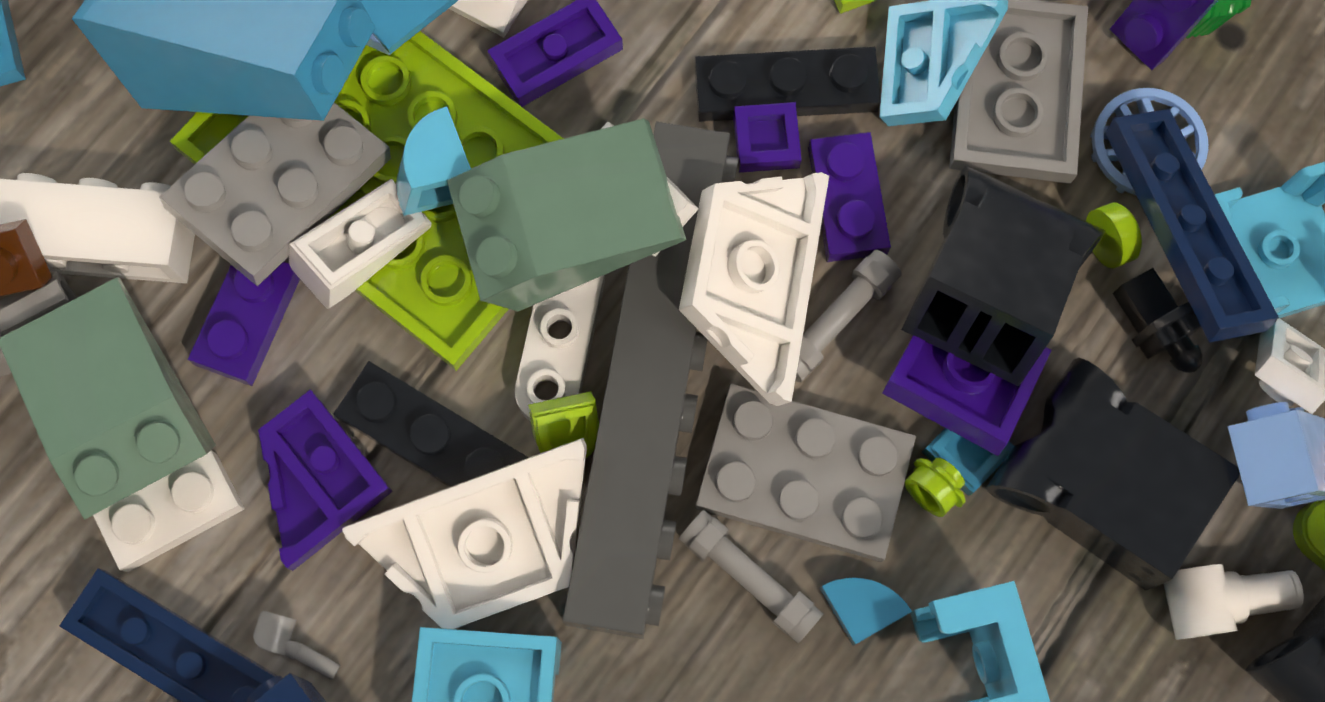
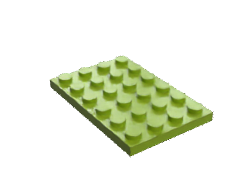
[170,31,564,371]

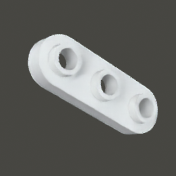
[515,275,605,422]

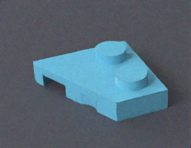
[879,0,1008,126]

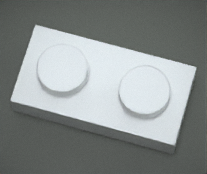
[1255,318,1325,414]
[93,450,245,572]

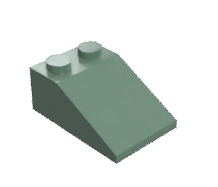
[447,118,687,312]
[0,277,216,520]

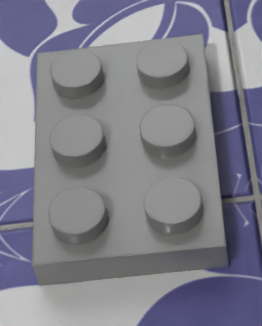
[949,0,1088,183]
[159,103,391,286]
[695,384,916,562]

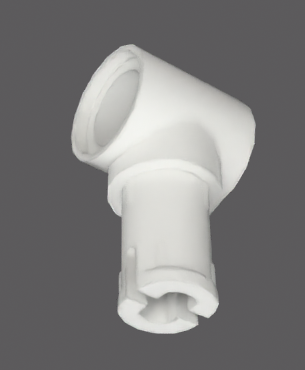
[1164,564,1304,640]

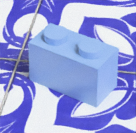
[1227,402,1325,509]

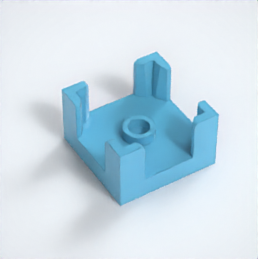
[1215,162,1325,318]
[911,581,1050,702]
[412,627,562,702]

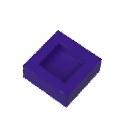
[733,102,802,173]

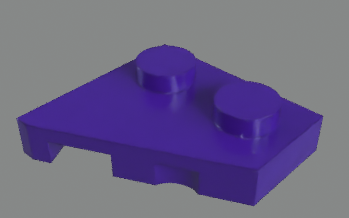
[258,389,393,571]

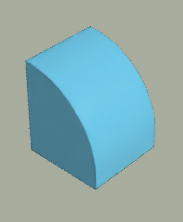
[396,107,471,216]

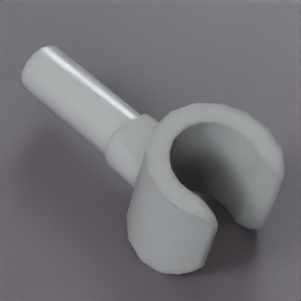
[253,611,341,680]

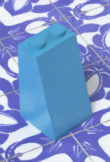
[72,0,376,121]

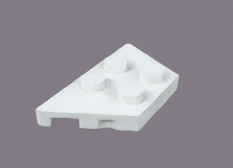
[679,172,829,406]
[342,438,587,629]

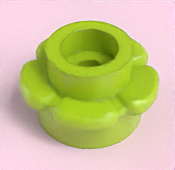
[905,458,965,517]

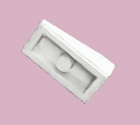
[289,179,432,309]

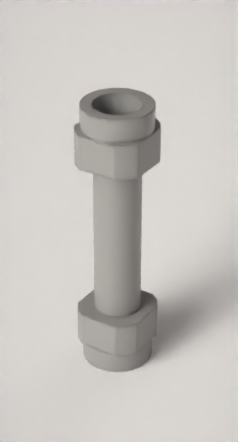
[795,250,902,383]
[679,510,824,644]

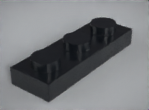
[695,47,881,122]
[333,361,529,487]

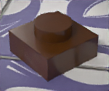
[0,219,52,296]

